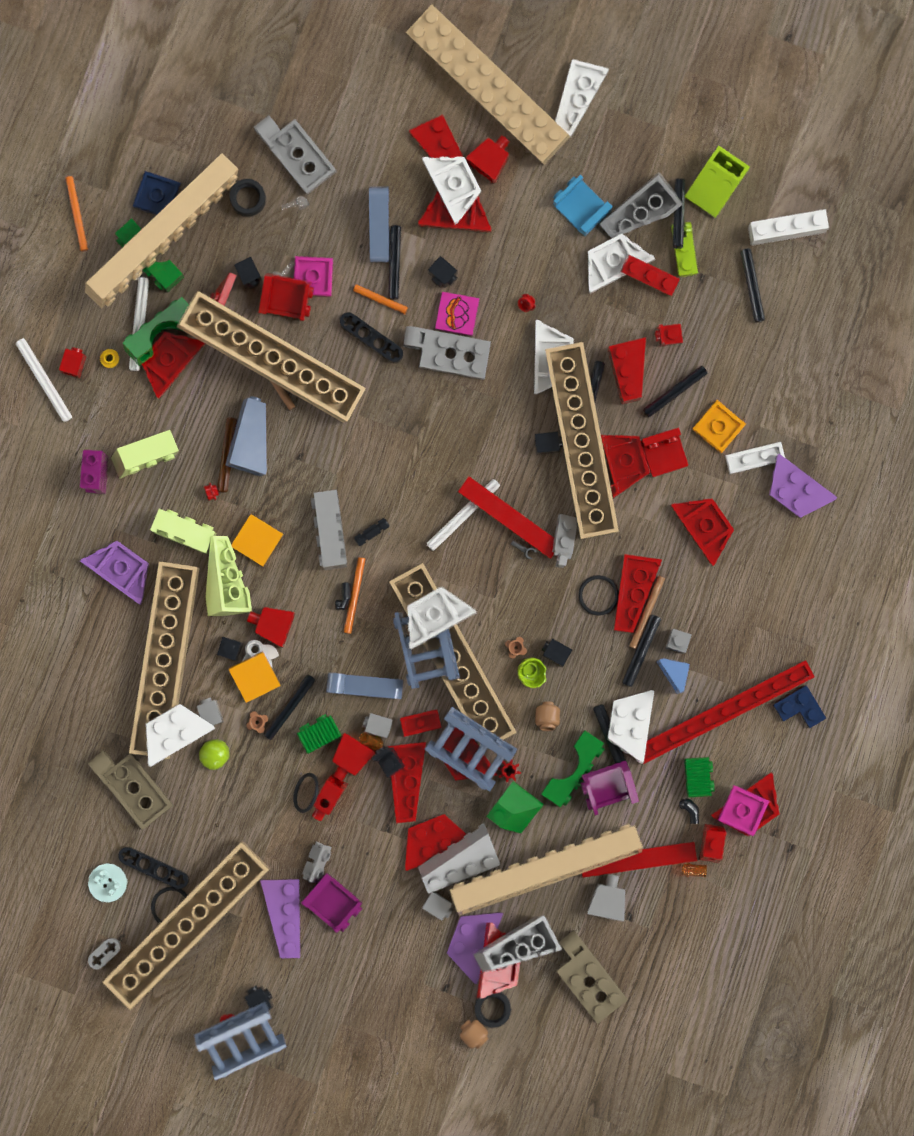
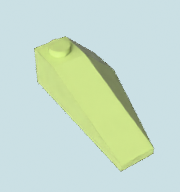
[206,536,252,616]

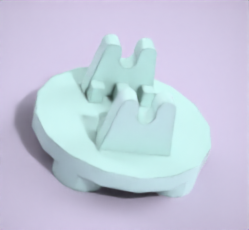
[88,863,128,902]

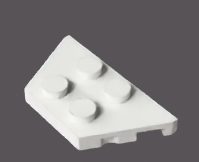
[422,157,481,224]
[588,234,655,294]
[534,320,574,394]
[408,587,477,649]
[607,690,654,764]
[146,704,215,767]

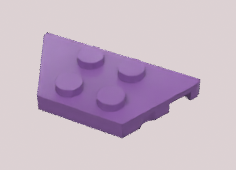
[769,454,837,518]
[80,541,149,605]
[447,912,503,984]

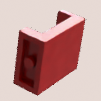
[259,273,314,321]

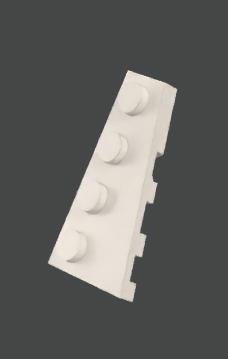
[555,59,609,138]

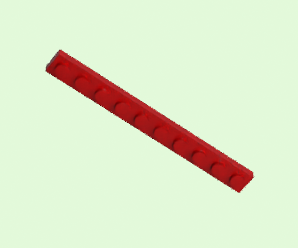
[643,660,815,764]

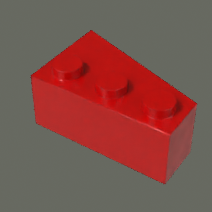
[608,337,646,405]

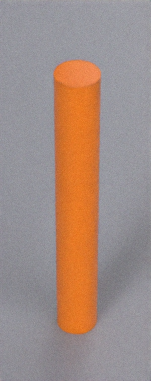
[353,284,408,314]

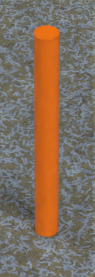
[66,176,88,251]
[344,557,366,634]

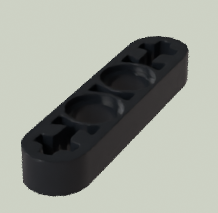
[340,312,403,363]
[118,847,189,889]

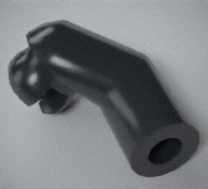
[335,582,351,611]
[679,798,699,824]

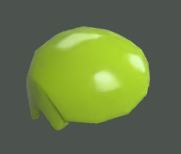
[517,657,547,688]
[199,739,230,770]

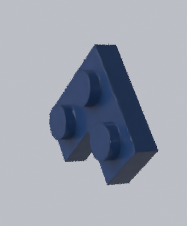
[773,685,826,728]

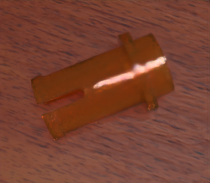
[359,732,383,751]
[682,862,707,877]

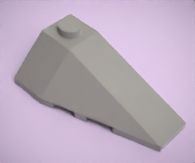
[600,172,682,238]

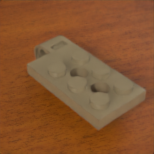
[88,750,174,830]
[556,930,628,1024]

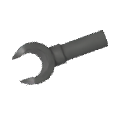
[511,540,537,559]

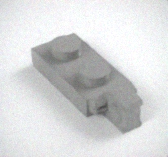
[552,514,578,568]

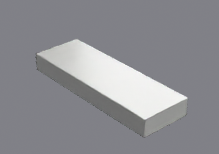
[725,442,785,474]

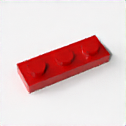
[620,254,680,296]

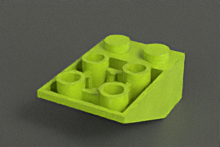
[685,146,750,218]

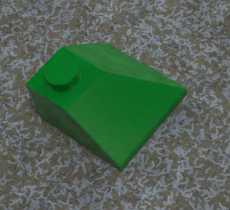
[486,781,544,834]

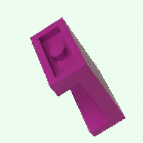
[80,450,109,494]
[581,761,639,816]
[302,872,363,933]

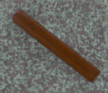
[217,417,237,493]

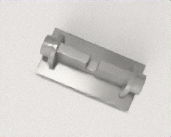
[302,842,332,883]

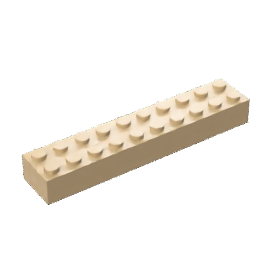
[406,4,570,165]
[85,153,239,309]
[177,291,366,423]
[545,342,619,539]
[129,561,200,759]
[389,563,517,746]
[450,824,643,916]
[103,842,270,1010]

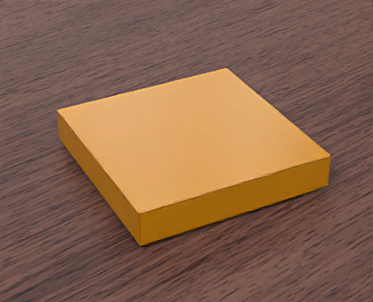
[692,400,746,453]
[231,514,284,567]
[229,651,281,703]

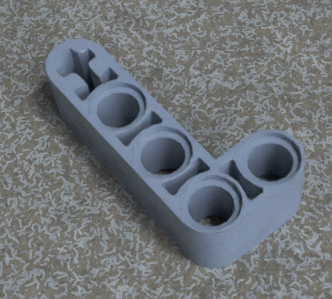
[369,186,389,262]
[326,673,404,699]

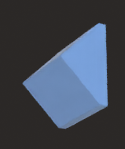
[656,658,690,694]

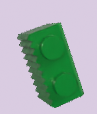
[297,714,342,754]
[684,757,715,798]

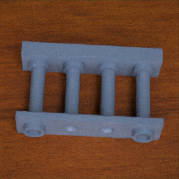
[393,612,460,689]
[425,707,517,791]
[194,1002,286,1080]

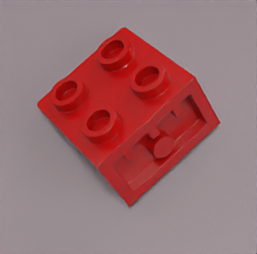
[641,427,688,477]

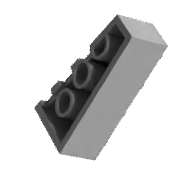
[311,490,348,570]
[418,823,500,894]
[473,915,562,972]

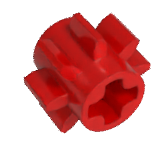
[498,759,521,783]

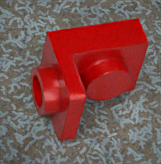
[655,324,683,346]

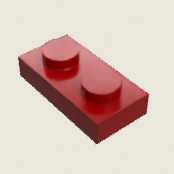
[400,709,442,737]

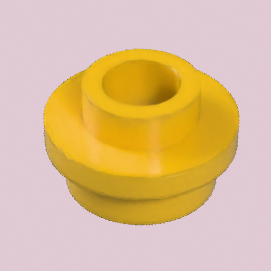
[100,349,120,368]

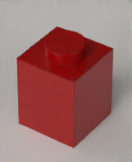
[59,347,86,378]

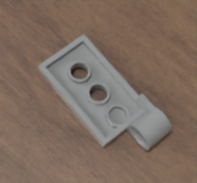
[254,115,337,195]
[403,326,491,380]

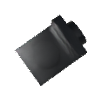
[372,747,405,778]

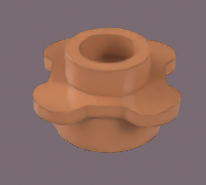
[505,637,527,659]
[246,712,268,733]

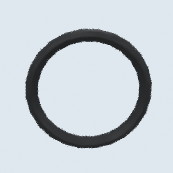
[578,575,619,616]
[293,773,319,813]
[151,887,188,924]

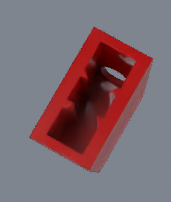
[466,135,510,184]
[247,607,295,648]
[332,733,375,782]
[312,774,348,821]
[699,824,726,863]

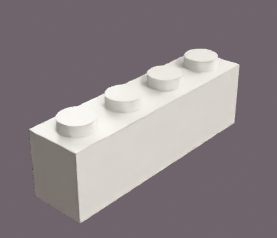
[748,209,829,245]

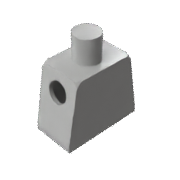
[587,874,625,921]

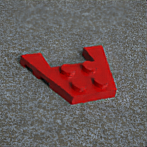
[601,435,650,499]

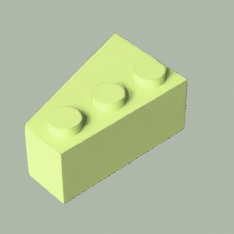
[111,430,179,479]
[150,509,217,554]

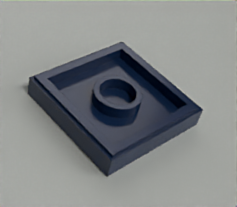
[133,171,181,215]

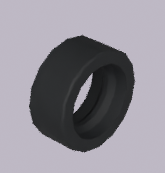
[229,179,266,217]
[474,992,511,1028]

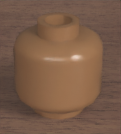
[535,701,560,731]
[460,1020,489,1049]

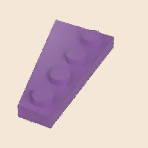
[260,879,300,958]

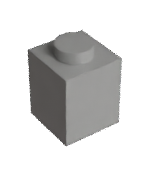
[666,629,692,654]
[197,698,224,726]
[363,713,393,738]
[422,892,453,920]

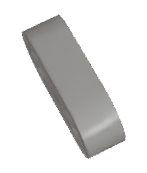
[88,938,121,969]

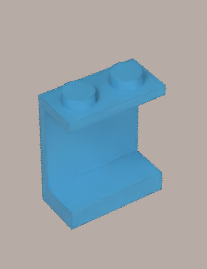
[553,175,613,237]

